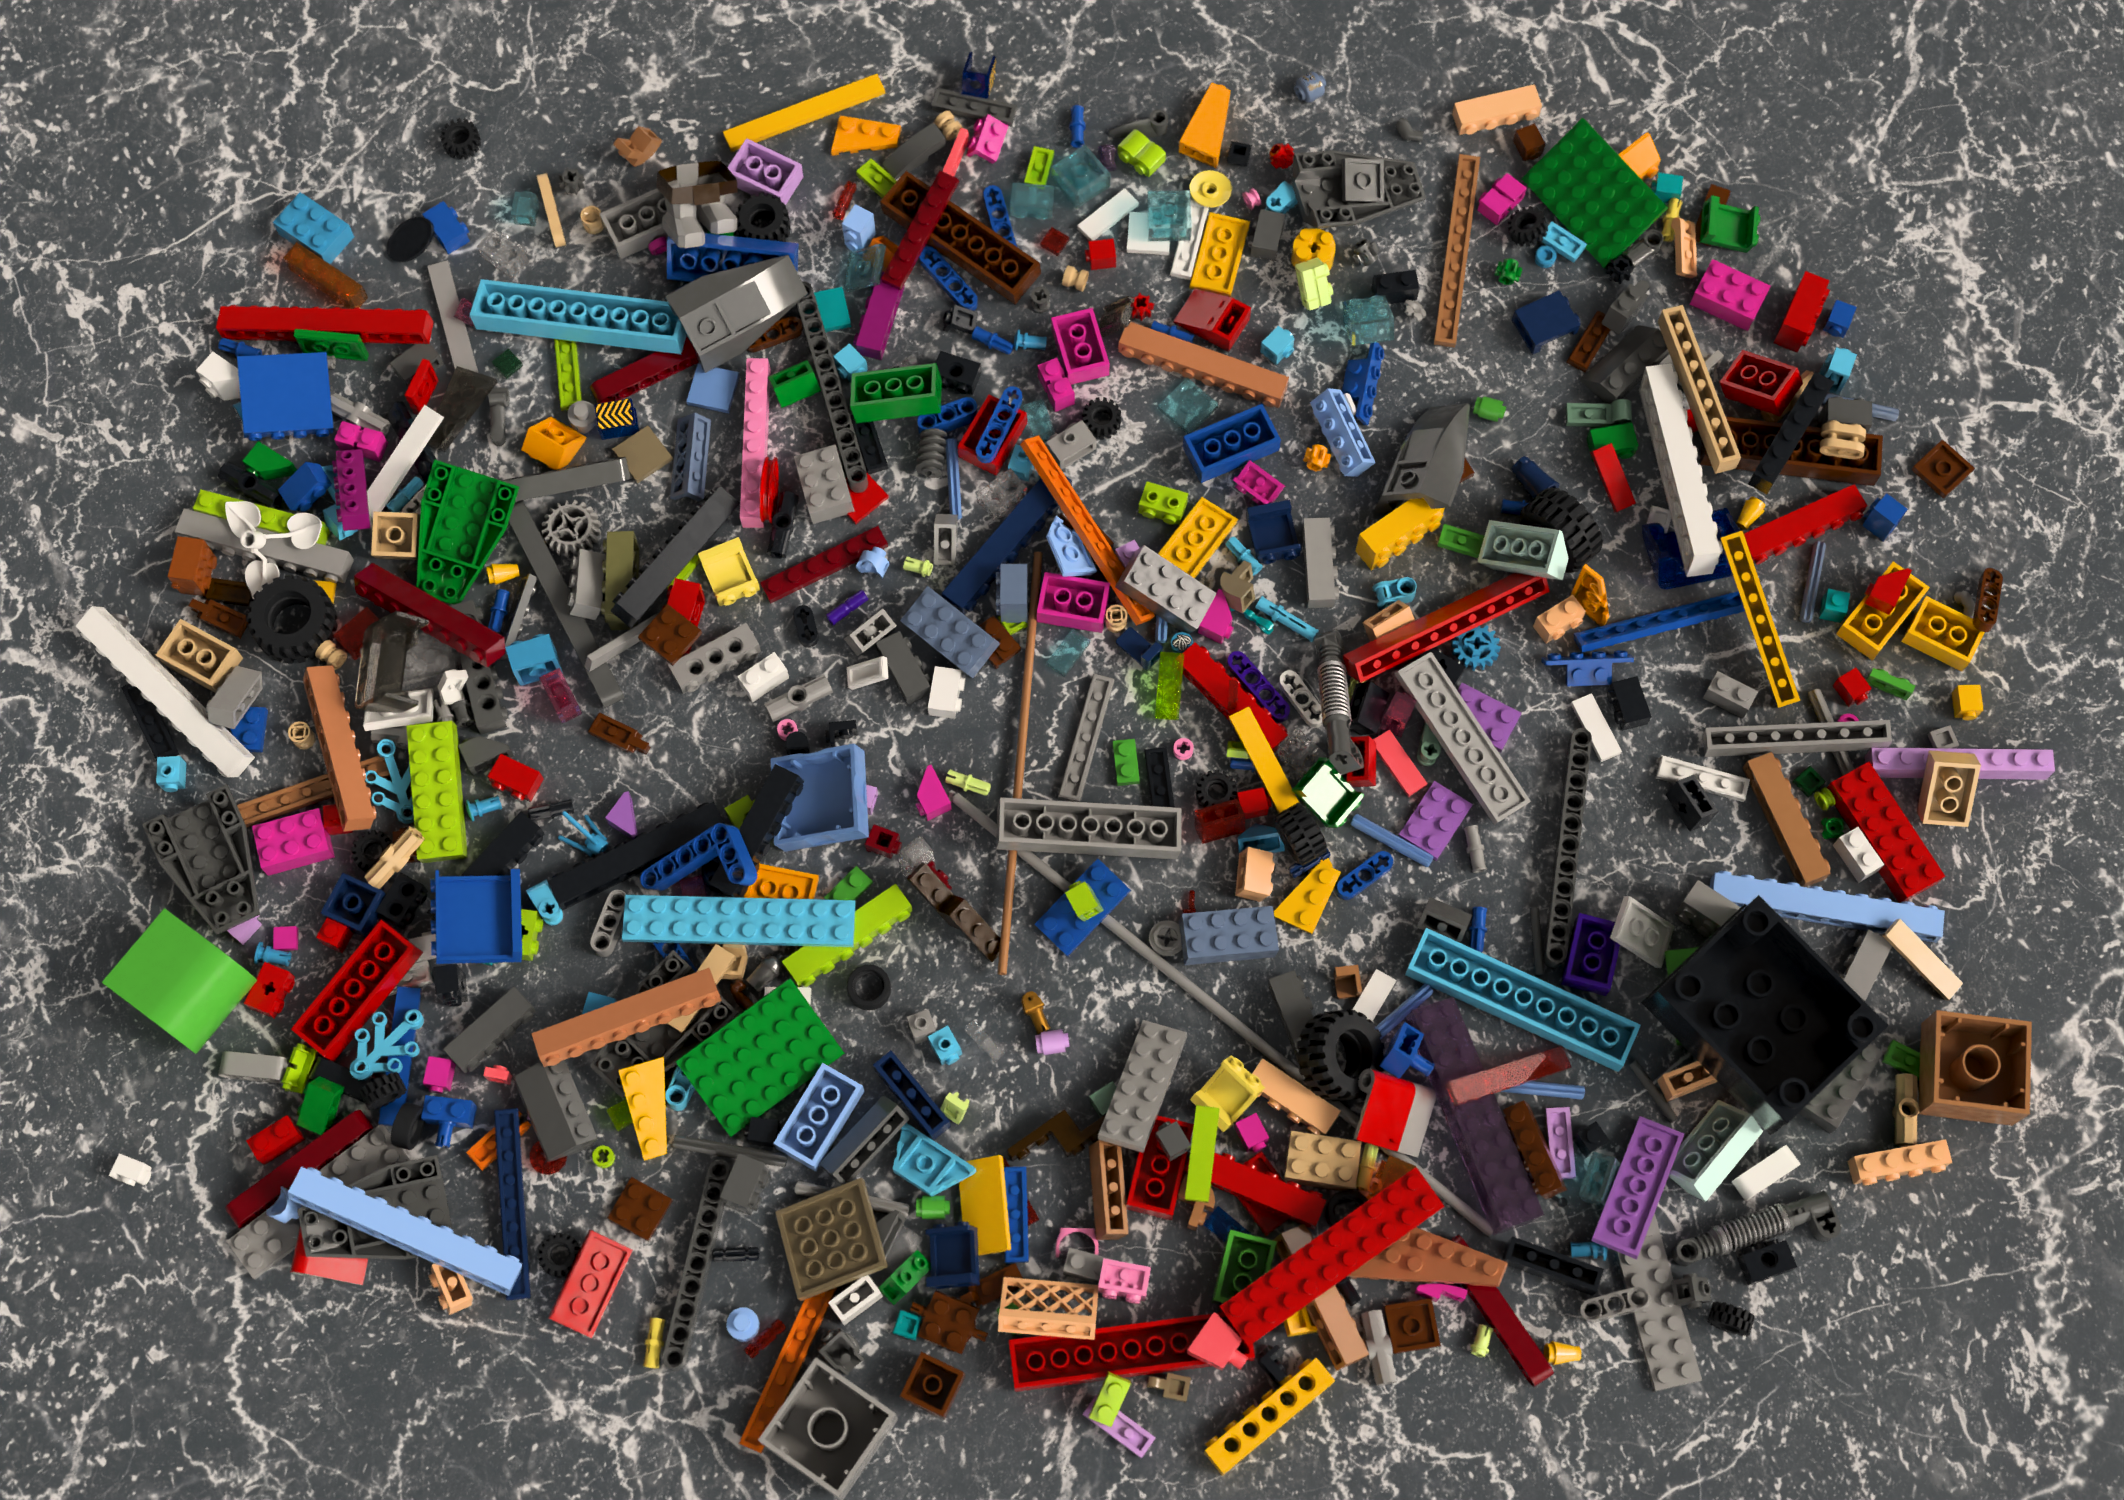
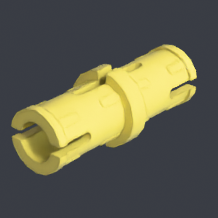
[1661,198,1682,242]
[643,1318,666,1369]

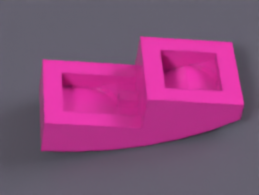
[1414,1284,1468,1303]

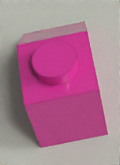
[1198,589,1234,644]
[915,765,952,821]

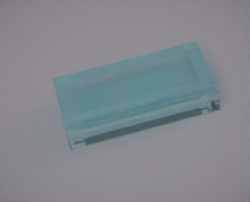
[1023,399,1055,443]
[1047,629,1091,677]

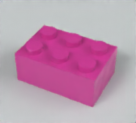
[1690,259,1771,331]
[1051,308,1110,385]
[1037,572,1110,633]
[252,808,335,876]

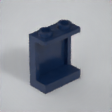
[1512,290,1581,355]
[1246,500,1301,564]
[925,1222,980,1290]

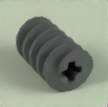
[916,429,947,478]

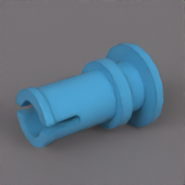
[1014,329,1047,351]
[466,795,502,822]
[254,942,292,967]
[1571,1241,1607,1261]

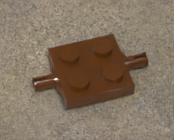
[910,1290,988,1354]

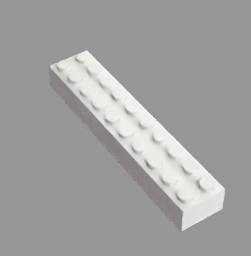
[1639,364,1723,577]

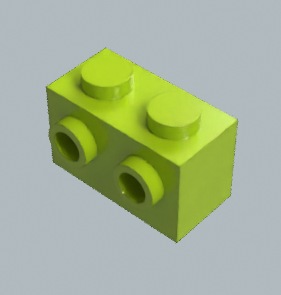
[1139,481,1189,525]

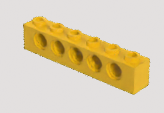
[1204,1358,1335,1476]

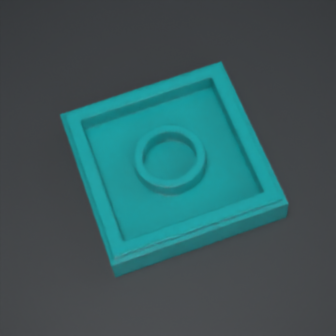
[805,287,851,332]

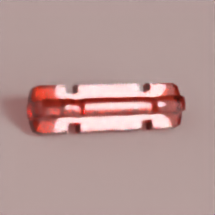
[833,181,857,220]
[744,1319,786,1358]

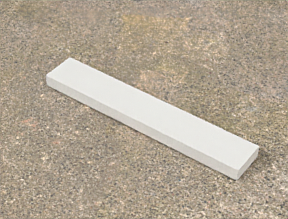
[367,405,444,526]

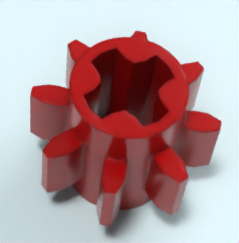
[1269,143,1295,169]
[1127,293,1154,321]

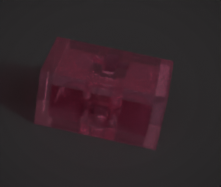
[1381,691,1417,738]

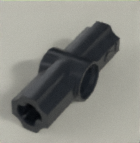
[218,461,282,509]
[767,491,799,559]

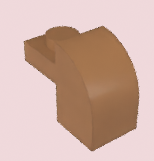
[613,126,663,166]
[1177,1173,1215,1231]

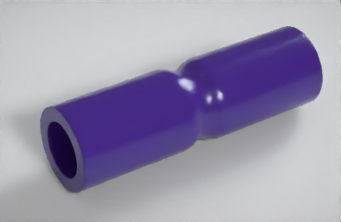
[825,589,869,625]

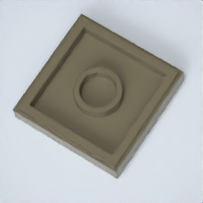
[612,425,673,484]

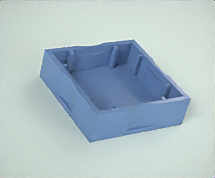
[771,743,869,852]

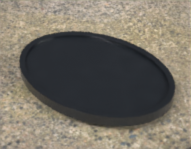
[387,217,434,262]

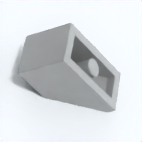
[934,514,958,565]

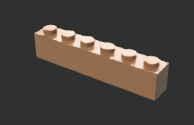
[1743,752,1831,887]
[1273,1223,1369,1371]

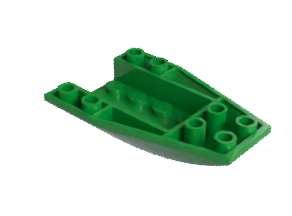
[416,459,520,605]

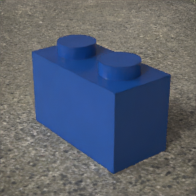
[422,201,470,255]
[278,462,332,512]
[1862,493,1908,541]

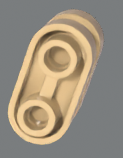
[1819,420,1866,459]

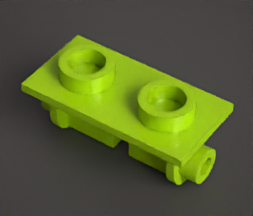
[281,1043,317,1094]

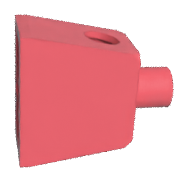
[1187,1312,1248,1370]

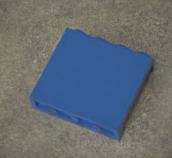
[237,352,333,441]
[431,869,522,964]

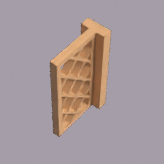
[998,1277,1099,1340]

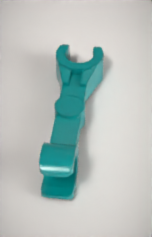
[1229,607,1274,635]

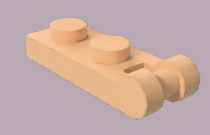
[1671,217,1697,279]

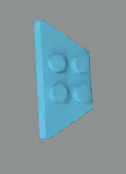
[893,1123,976,1197]

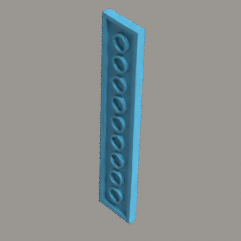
[622,895,856,947]

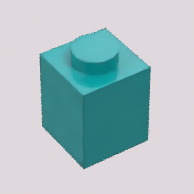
[1650,172,1683,203]
[1819,589,1850,623]

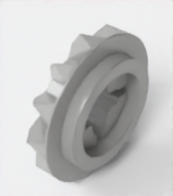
[1149,920,1182,957]

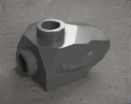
[818,1328,865,1375]

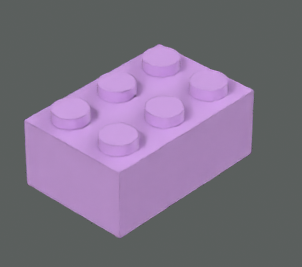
[728,138,803,205]

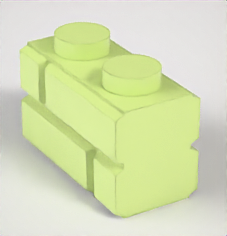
[1295,258,1333,310]

